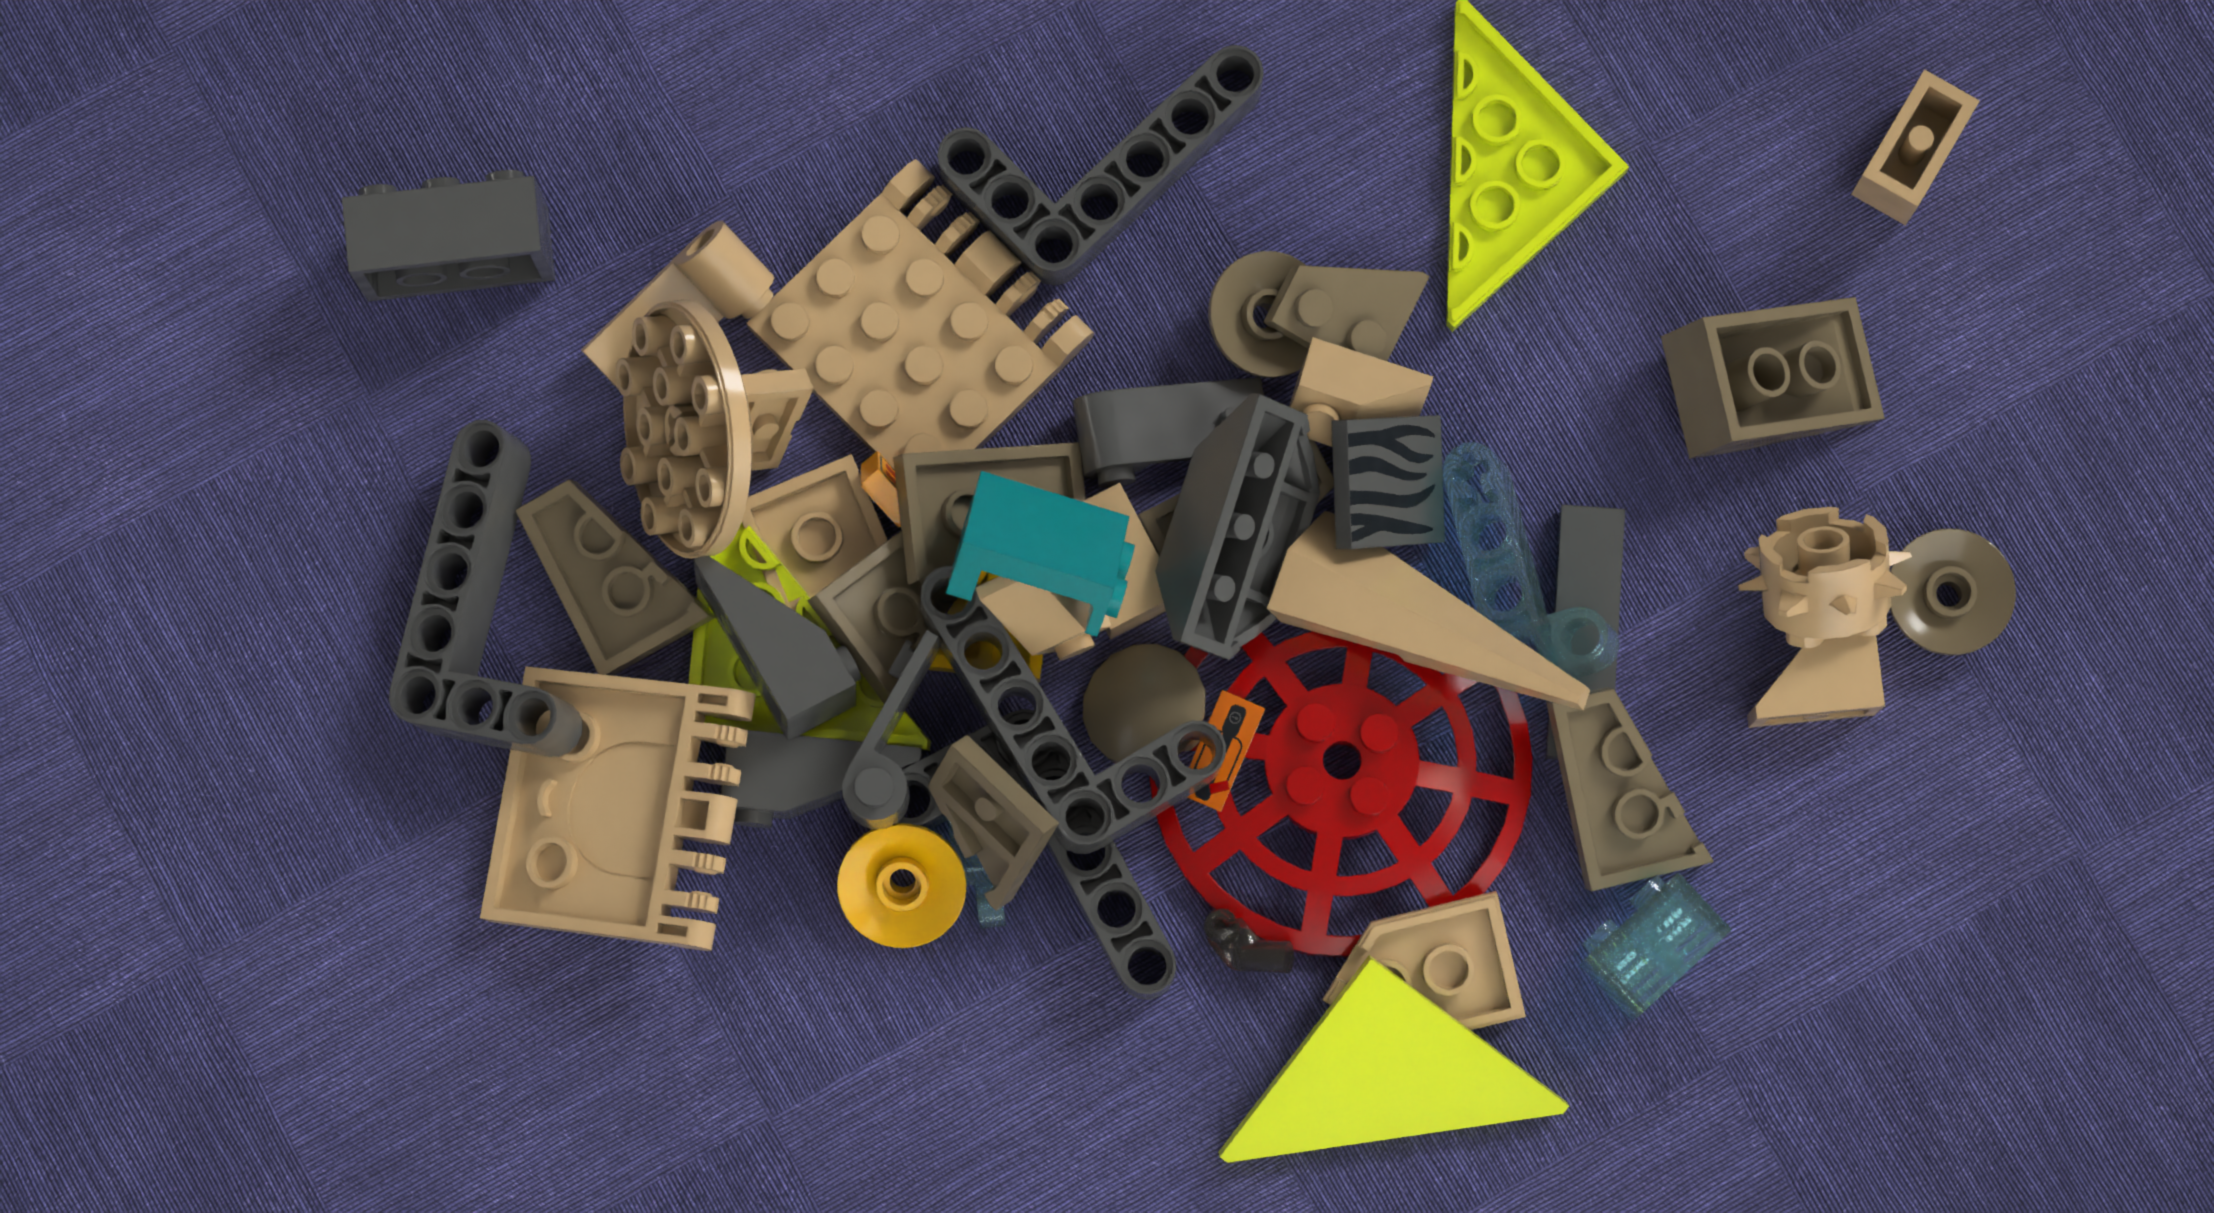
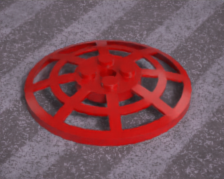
[1149,631,1533,958]

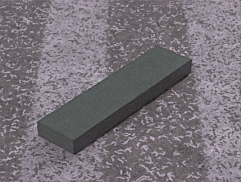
[1545,504,1625,760]

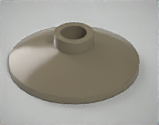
[1208,251,1308,378]
[1890,528,2016,656]

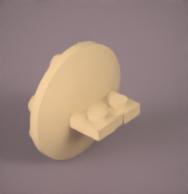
[616,300,814,559]

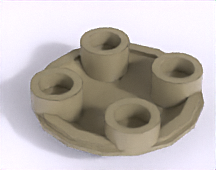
[1083,644,1206,764]

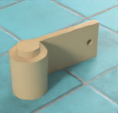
[581,220,775,390]

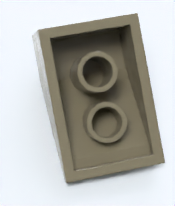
[1661,297,1885,459]

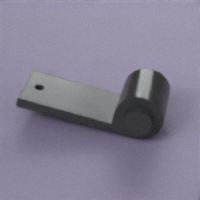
[1072,377,1264,488]
[842,630,940,830]

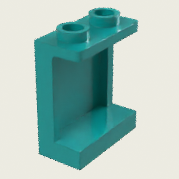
[946,471,1135,637]

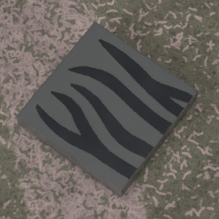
[1332,415,1445,549]

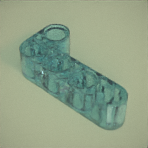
[1443,442,1619,679]

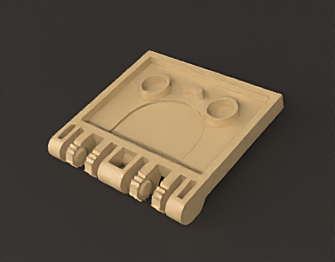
[746,159,1095,470]
[480,666,756,951]

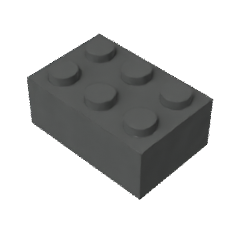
[342,170,555,302]

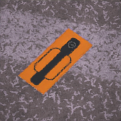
[1187,690,1266,812]

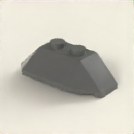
[1155,393,1320,660]

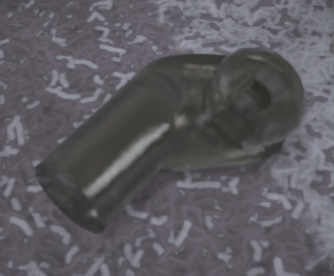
[1203,908,1294,974]

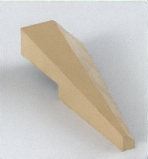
[1267,511,1590,711]

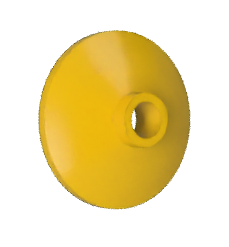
[837,823,967,948]

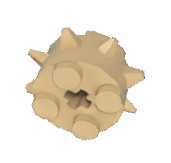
[1738,507,1912,648]

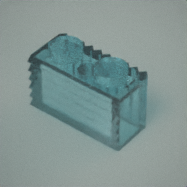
[1579,873,1732,1021]

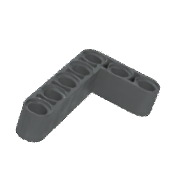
[937,45,1264,286]
[389,420,583,757]
[920,566,1226,854]
[898,709,1176,1000]

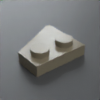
[1263,265,1430,361]
[928,735,1059,911]

